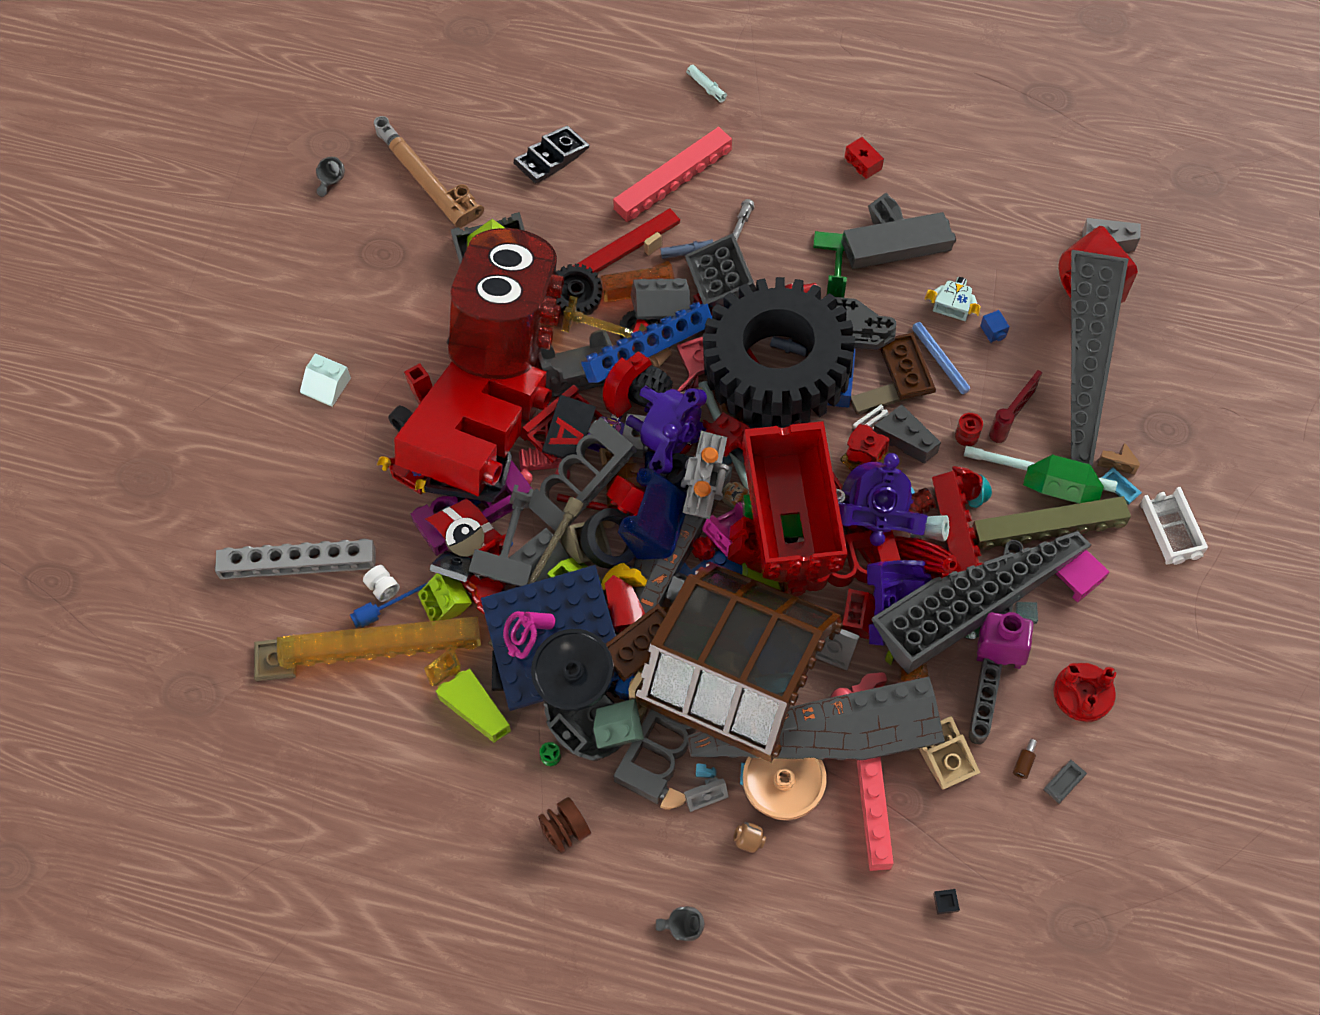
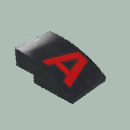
[542,395,596,464]

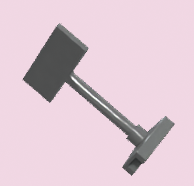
[468,484,534,587]

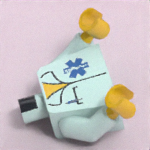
[924,277,981,321]

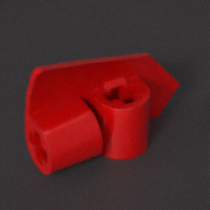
[605,575,645,633]

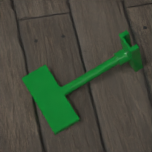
[813,231,847,298]

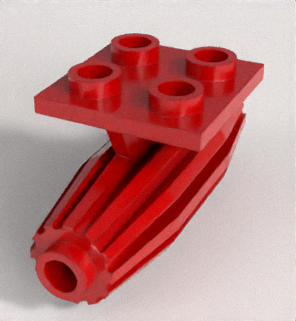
[895,536,959,579]

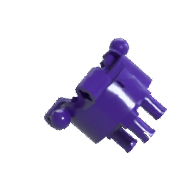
[625,386,707,474]
[838,453,928,546]

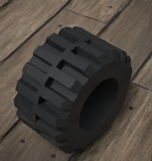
[628,365,673,408]

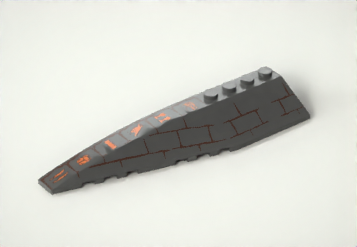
[687,677,945,760]

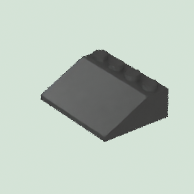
[685,233,756,307]

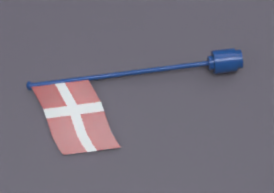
[350,499,513,629]

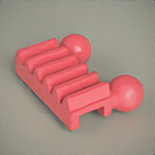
[519,448,570,484]

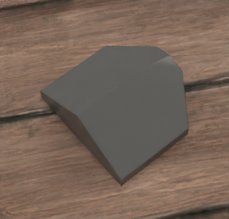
[868,193,904,225]

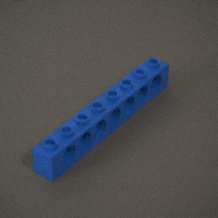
[581,302,712,383]

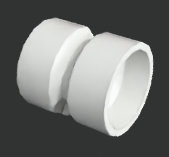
[363,565,400,602]

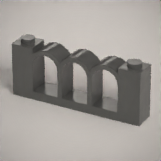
[528,417,638,531]
[613,672,717,804]

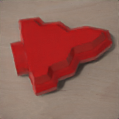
[460,575,506,614]

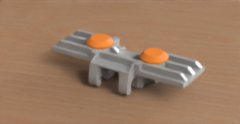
[681,431,729,519]

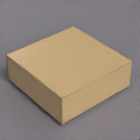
[644,232,662,256]

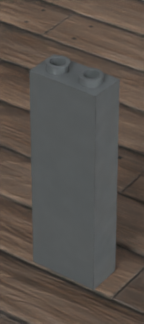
[841,212,956,269]

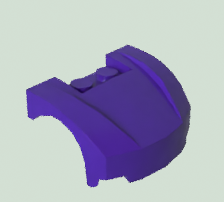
[867,560,932,646]

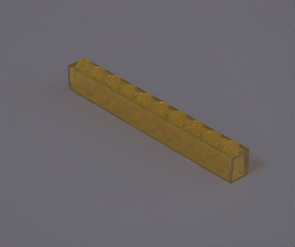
[277,616,481,668]

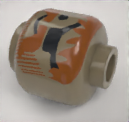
[722,482,749,509]

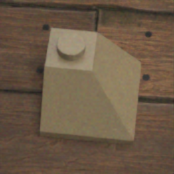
[560,522,612,564]

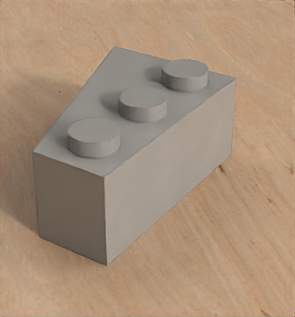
[1082,218,1141,252]

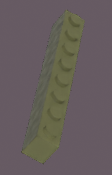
[972,496,1131,550]

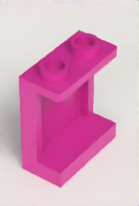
[701,502,743,556]
[1055,550,1109,603]

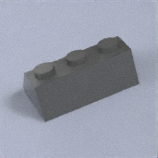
[631,278,690,319]
[509,528,570,587]

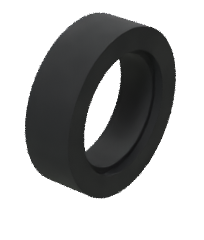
[581,508,641,569]

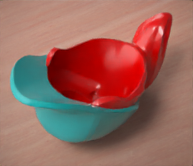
[952,466,992,508]

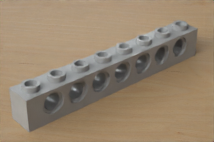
[215,539,376,579]

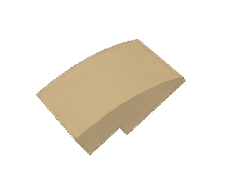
[918,716,980,789]

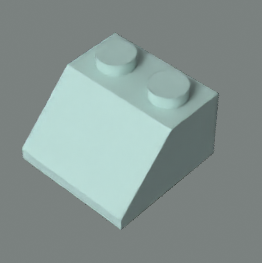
[300,353,351,407]

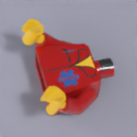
[377,456,427,495]

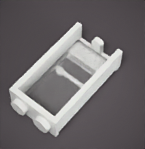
[1140,487,1208,565]

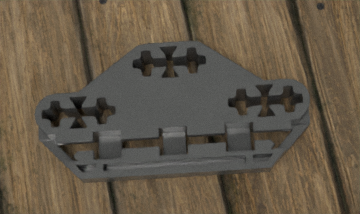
[835,297,897,350]

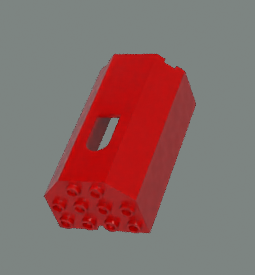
[742,421,847,584]

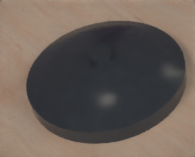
[531,629,614,711]

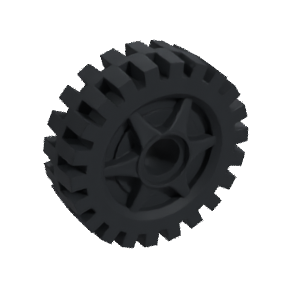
[549,264,602,319]

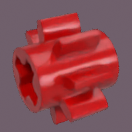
[692,536,716,561]

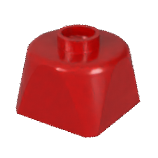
[1058,226,1138,303]

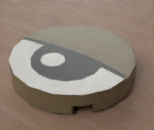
[445,518,484,557]

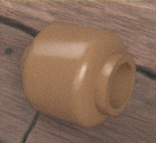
[733,822,766,853]

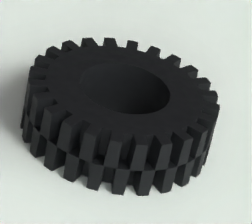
[703,277,855,428]

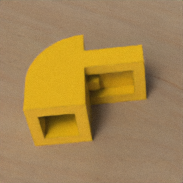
[601,563,647,595]

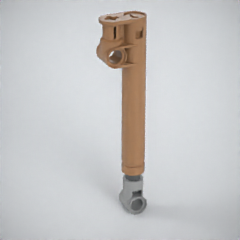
[374,116,484,228]

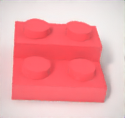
[677,336,704,376]

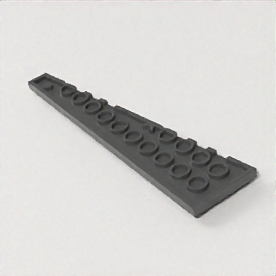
[1071,250,1129,466]

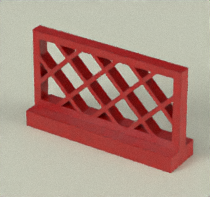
[520,385,603,463]

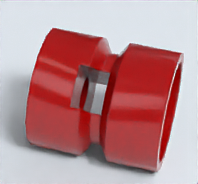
[955,413,983,446]

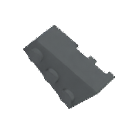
[873,404,941,463]

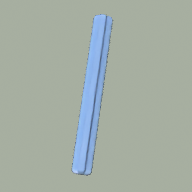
[912,322,970,394]

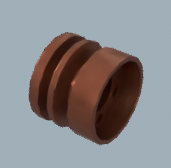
[537,797,591,854]

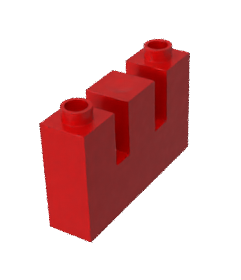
[394,342,552,497]

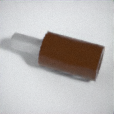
[1013,739,1037,779]

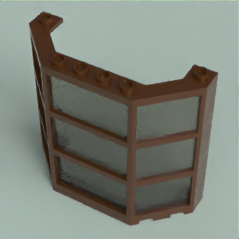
[636,561,843,763]

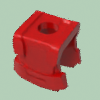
[846,424,890,464]

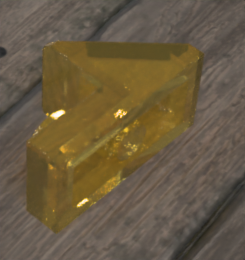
[424,648,461,686]

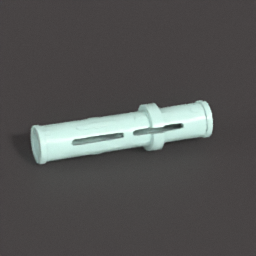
[686,65,727,103]

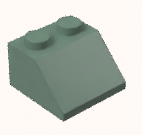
[593,699,644,749]

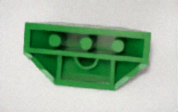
[1023,454,1104,504]

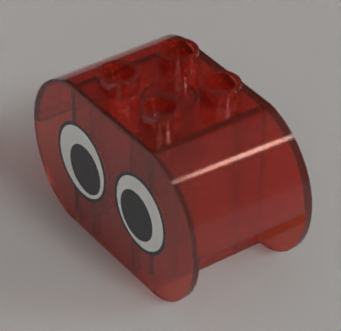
[448,228,564,379]

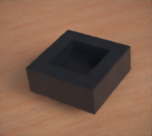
[933,889,960,915]

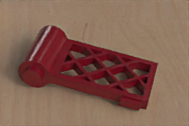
[989,370,1043,443]

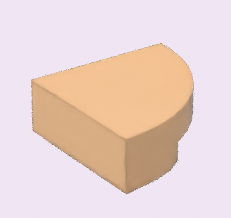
[660,787,686,810]

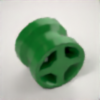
[539,742,561,767]

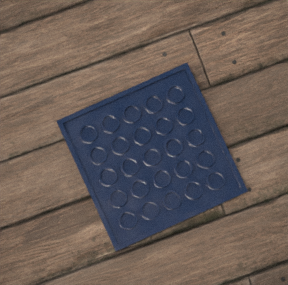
[481,565,621,711]

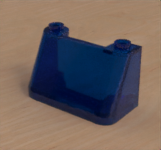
[618,468,687,559]

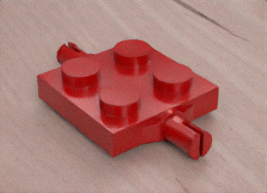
[698,412,750,457]

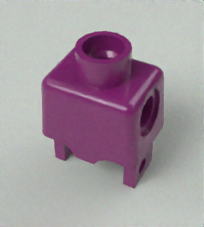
[976,612,1034,669]

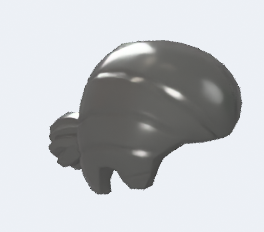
[316,156,345,197]
[656,906,705,941]

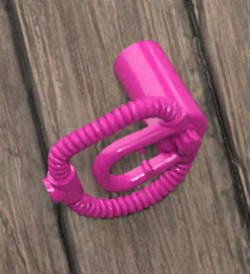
[503,611,555,659]

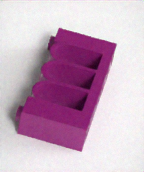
[410,460,532,556]

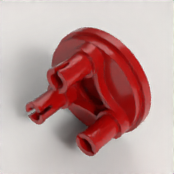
[1053,663,1117,722]

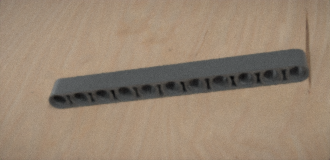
[969,540,1023,744]

